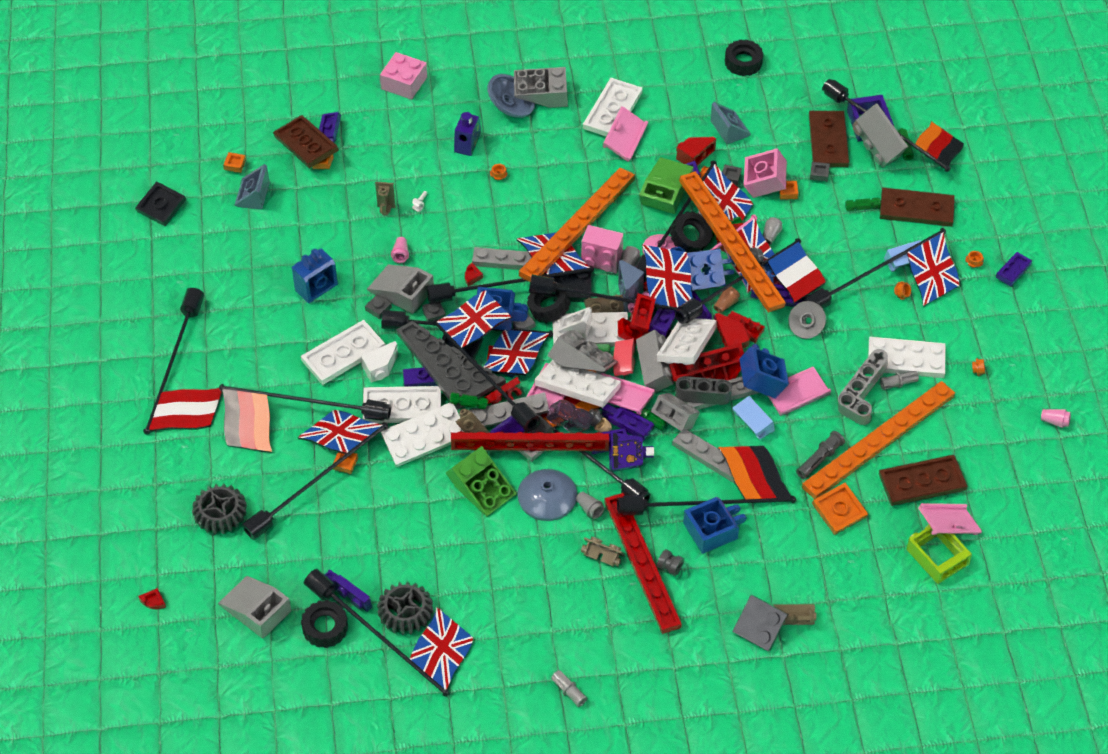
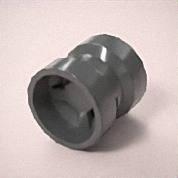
[657,549,684,576]

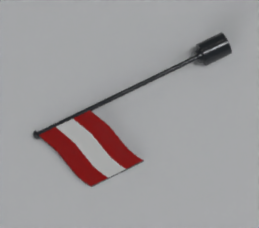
[143,288,222,435]

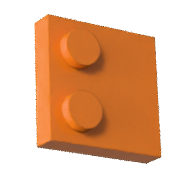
[812,482,868,535]

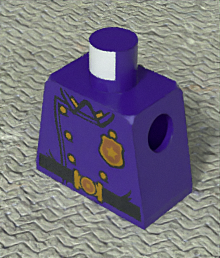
[454,112,481,156]
[609,432,654,472]

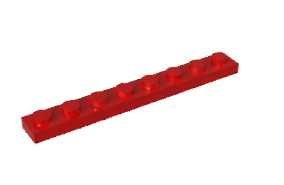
[451,431,609,451]
[604,493,682,634]

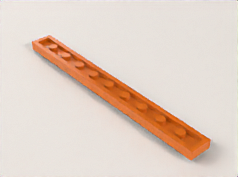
[519,167,635,282]
[679,171,786,313]
[802,381,955,499]

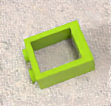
[906,525,972,584]

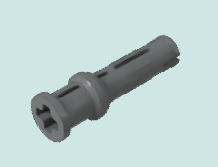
[796,431,845,479]

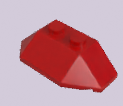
[669,343,744,382]

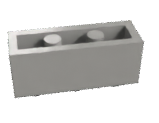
[636,330,674,393]

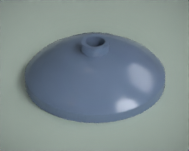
[487,74,535,118]
[518,469,577,521]

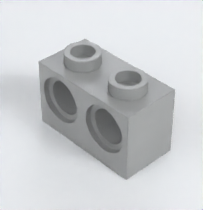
[651,393,700,431]

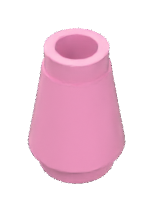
[391,237,409,263]
[1041,409,1071,428]

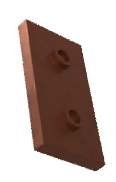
[809,111,849,167]
[273,115,339,168]
[880,187,955,227]
[879,455,968,506]

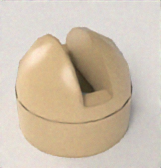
[595,418,612,433]

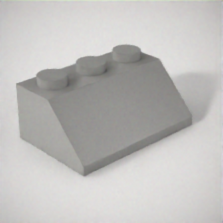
[852,103,908,168]

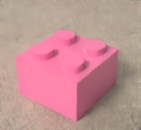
[380,52,427,100]
[744,148,787,198]
[581,225,624,273]

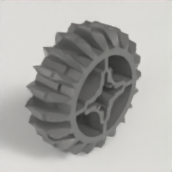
[192,483,247,535]
[377,581,433,635]

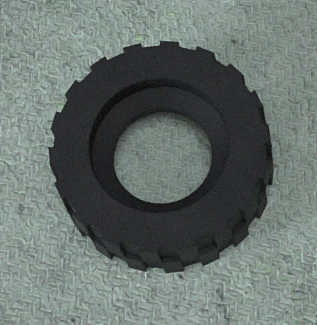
[725,39,763,76]
[670,212,713,253]
[527,283,571,323]
[301,600,348,648]

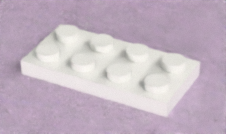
[583,78,643,136]
[553,312,628,347]
[657,319,717,365]
[301,320,385,385]
[868,337,945,378]
[535,360,621,408]
[363,386,441,423]
[381,403,464,467]

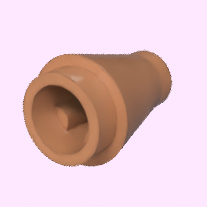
[713,287,740,314]

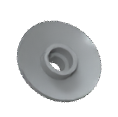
[789,301,826,339]

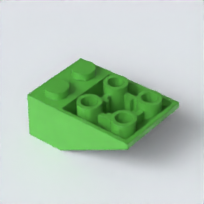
[639,157,694,214]
[446,446,517,517]

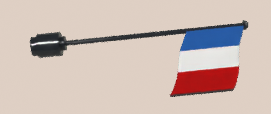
[675,238,825,324]

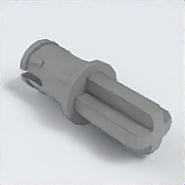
[880,371,919,390]
[551,670,587,707]

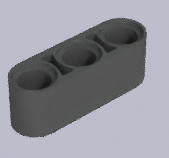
[675,376,732,405]

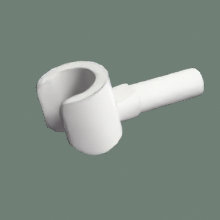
[412,191,428,212]

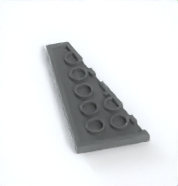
[396,321,506,410]

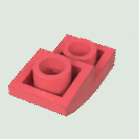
[613,339,636,376]

